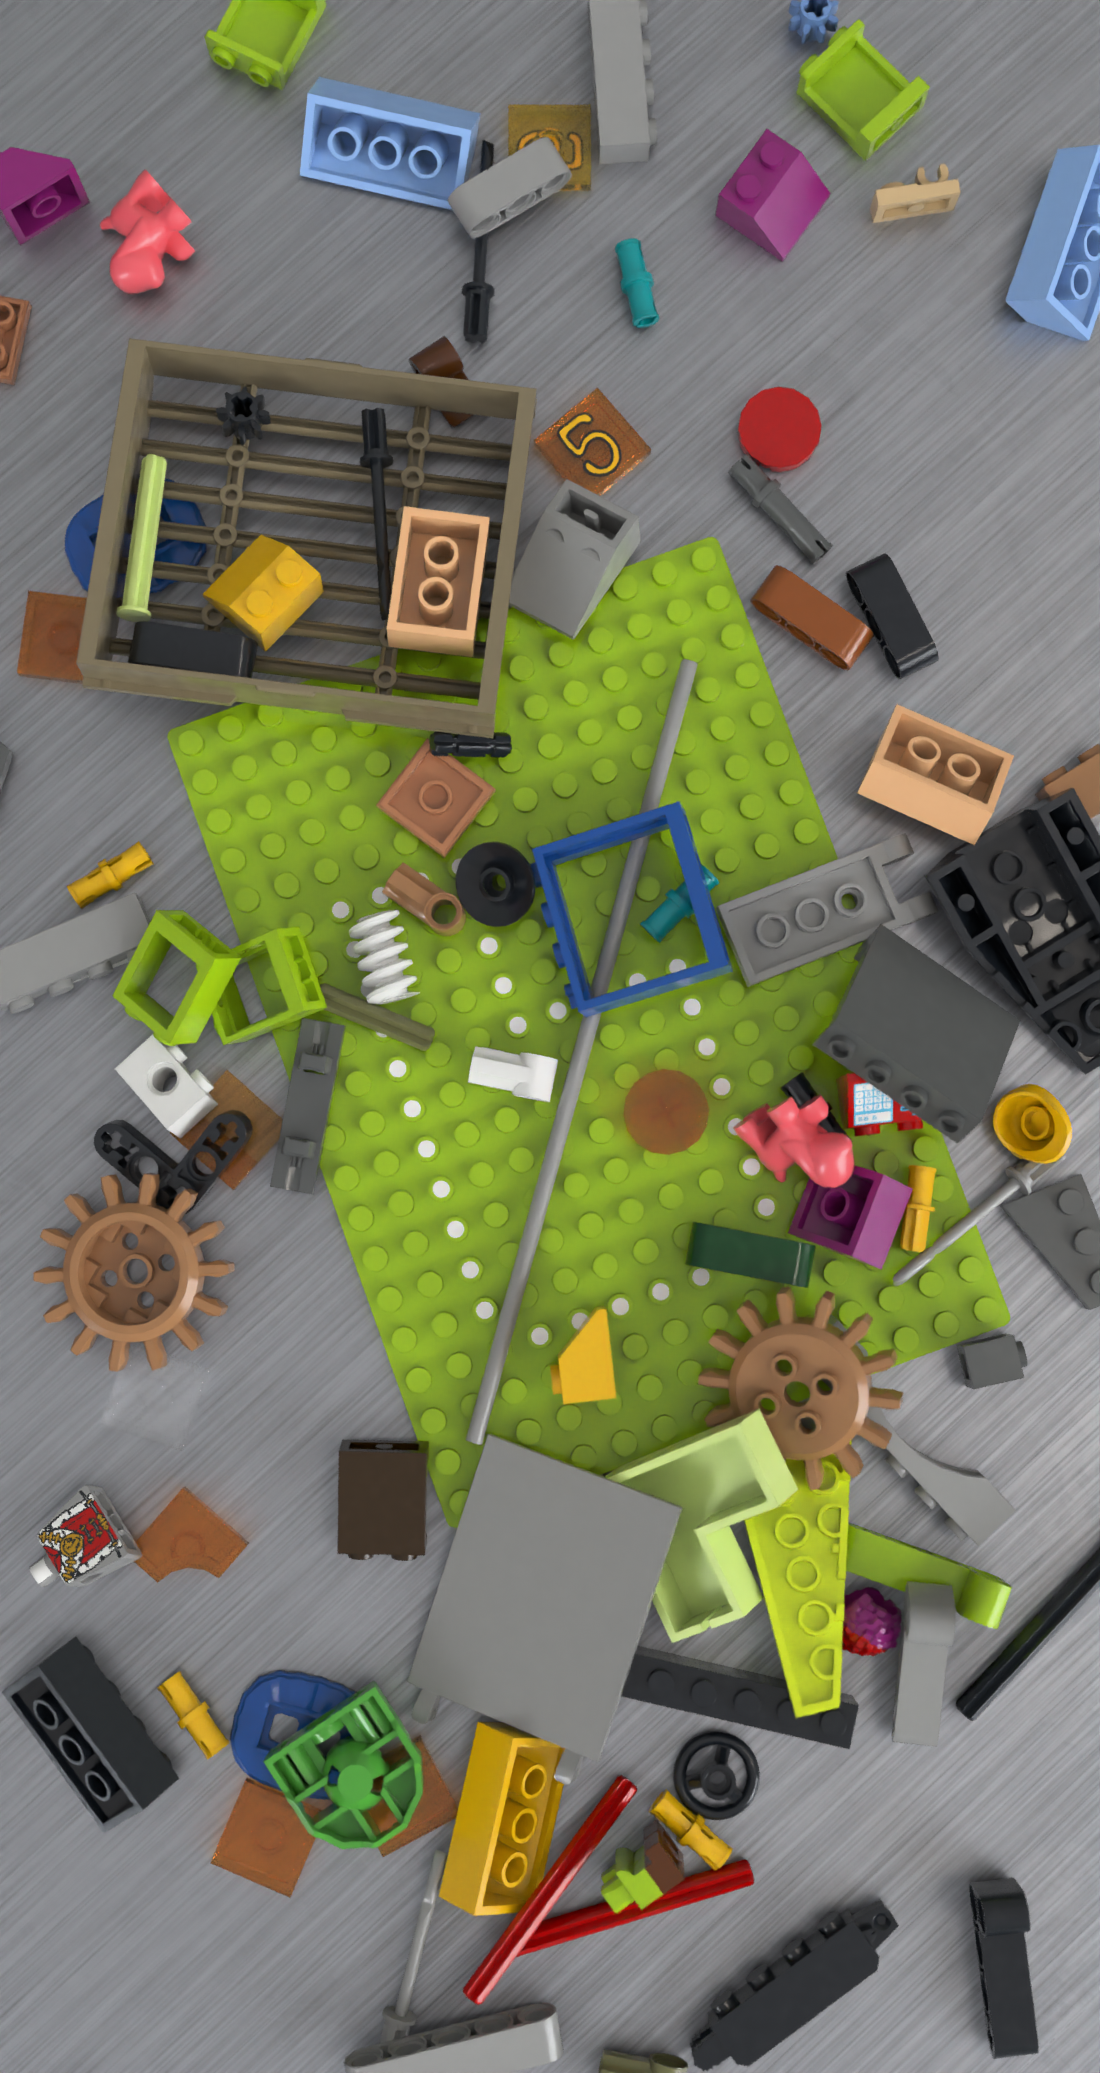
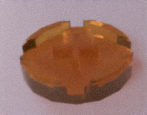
[623,1069,709,1155]

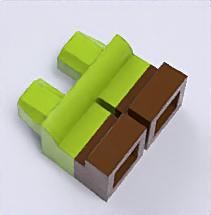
[600,1819,685,1914]

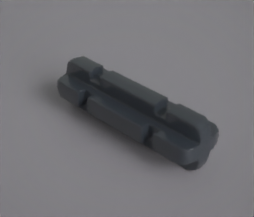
[429,731,512,757]

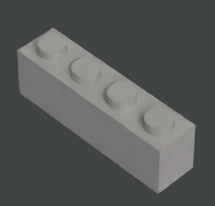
[587,0,657,164]
[0,892,151,1014]

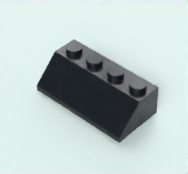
[2,1636,179,1833]

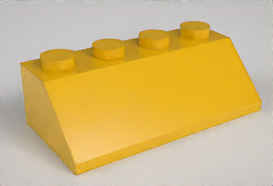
[439,1722,565,1916]

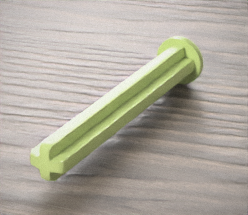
[116,454,167,622]

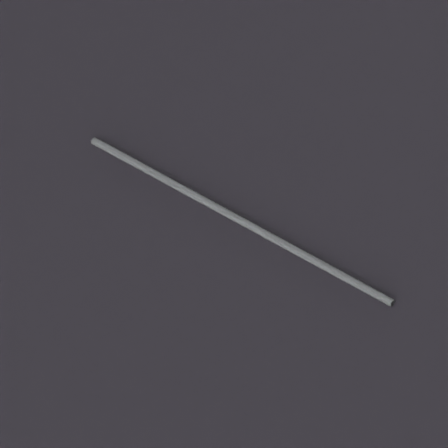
[466,659,698,1445]

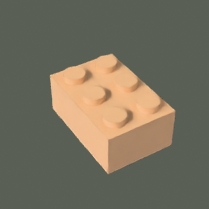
[387,506,490,657]
[857,704,1014,845]

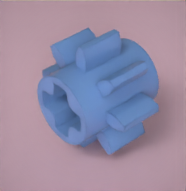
[788,0,839,44]

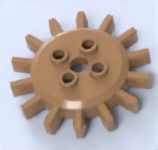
[33,1173,235,1372]
[698,1287,904,1490]

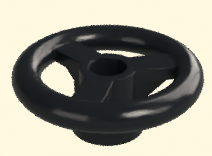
[673,1731,760,1820]

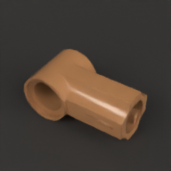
[382,862,466,936]

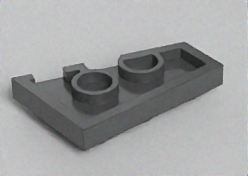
[999,1174,1100,1310]

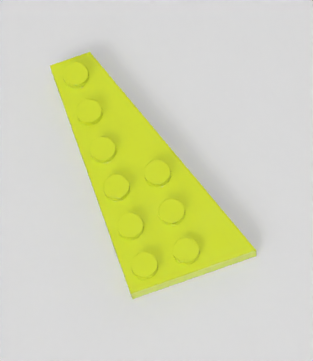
[743,1440,852,1718]

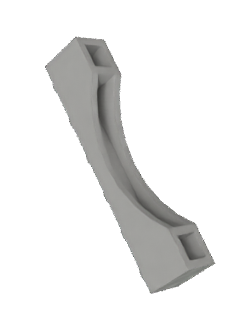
[821,1315,1016,1546]

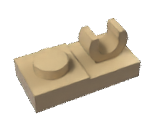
[870,164,961,223]

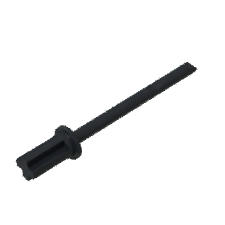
[462,140,495,343]
[360,408,393,621]

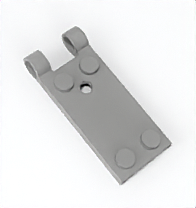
[716,833,939,987]

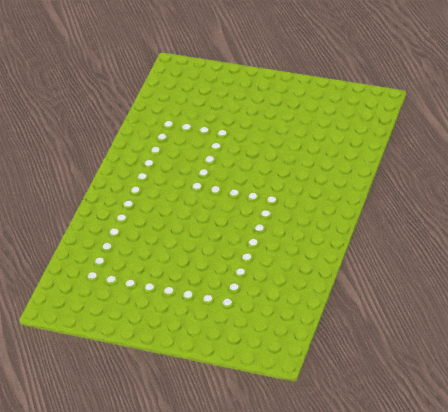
[167,537,1011,1528]

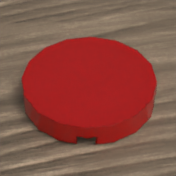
[737,386,822,472]

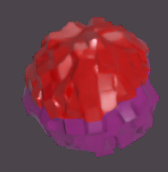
[842,1587,902,1656]

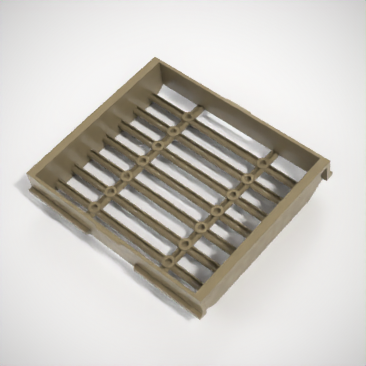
[76,338,537,738]

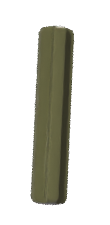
[320,983,435,1051]

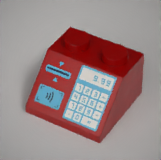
[836,1073,923,1137]

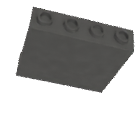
[813,924,1021,1144]

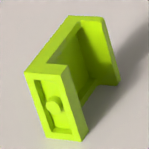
[204,0,326,90]
[796,19,930,161]

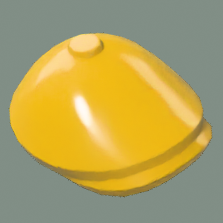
[993,1084,1072,1164]

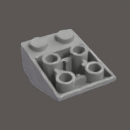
[509,479,641,640]

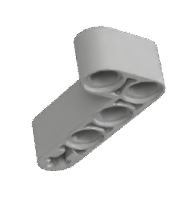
[892,1581,956,1747]

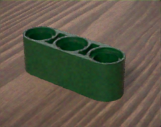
[685,1222,816,1288]

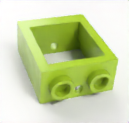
[112,910,241,1046]
[195,927,327,1045]

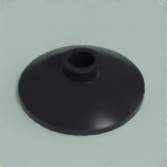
[456,841,536,927]

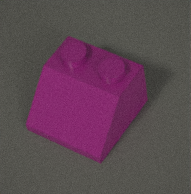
[715,129,831,262]
[0,147,90,246]
[788,1165,913,1270]

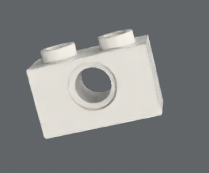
[115,1034,218,1139]

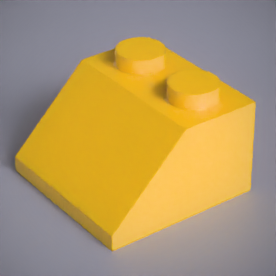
[202,535,324,652]
[550,1306,616,1404]

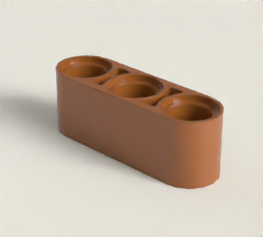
[750,565,874,671]

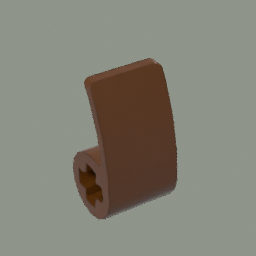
[409,336,473,427]

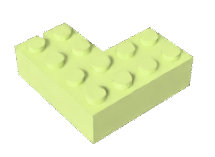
[605,1409,798,1643]

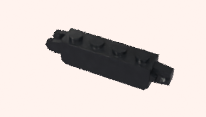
[690,1900,898,2072]

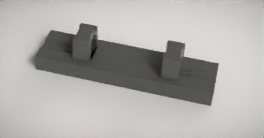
[270,1018,346,1195]

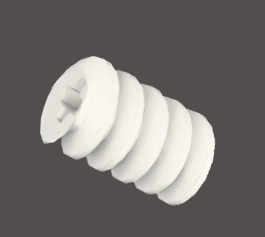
[349,910,420,1004]

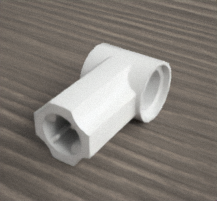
[468,1046,558,1102]

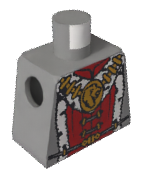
[29,1485,143,1587]

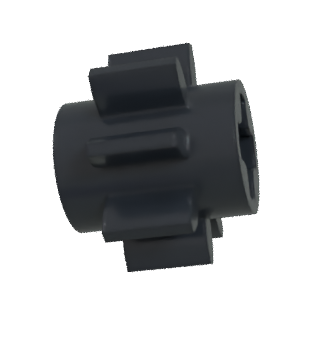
[216,387,271,445]

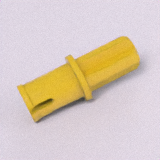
[900,1165,937,1252]

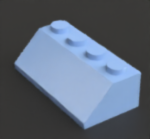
[300,77,481,210]
[1005,145,1100,341]

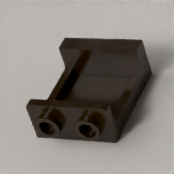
[337,1439,429,1561]

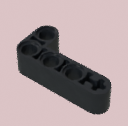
[969,1878,1039,2059]

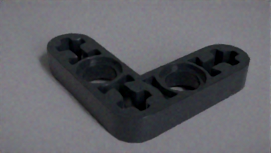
[94,1110,252,1214]

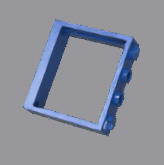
[530,801,733,1017]

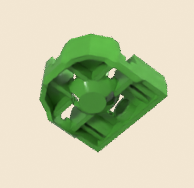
[263,1681,424,1849]

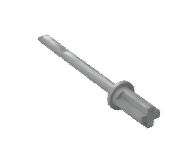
[893,1155,1066,1286]
[379,1849,448,2044]

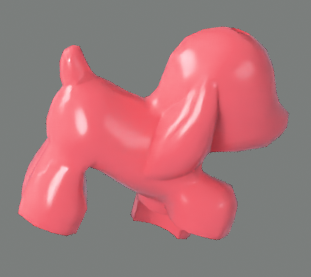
[100,169,195,294]
[733,1094,854,1188]

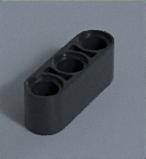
[846,553,939,680]
[128,621,258,678]

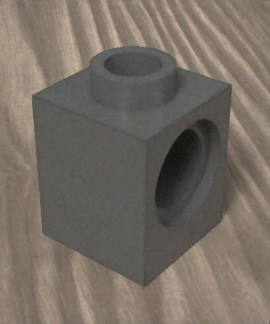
[956,1333,1027,1389]

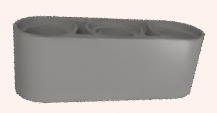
[448,137,572,238]

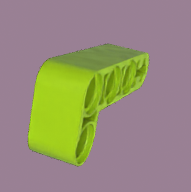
[846,1522,1012,1629]

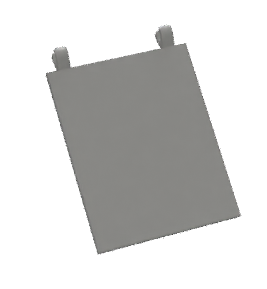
[407,1434,683,1785]

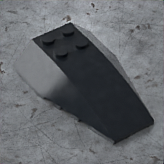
[925,788,1100,1074]

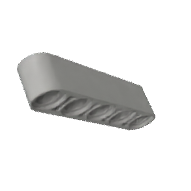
[344,2003,564,2073]

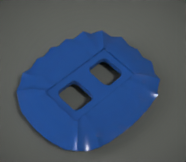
[65,478,207,595]
[230,1670,355,1800]

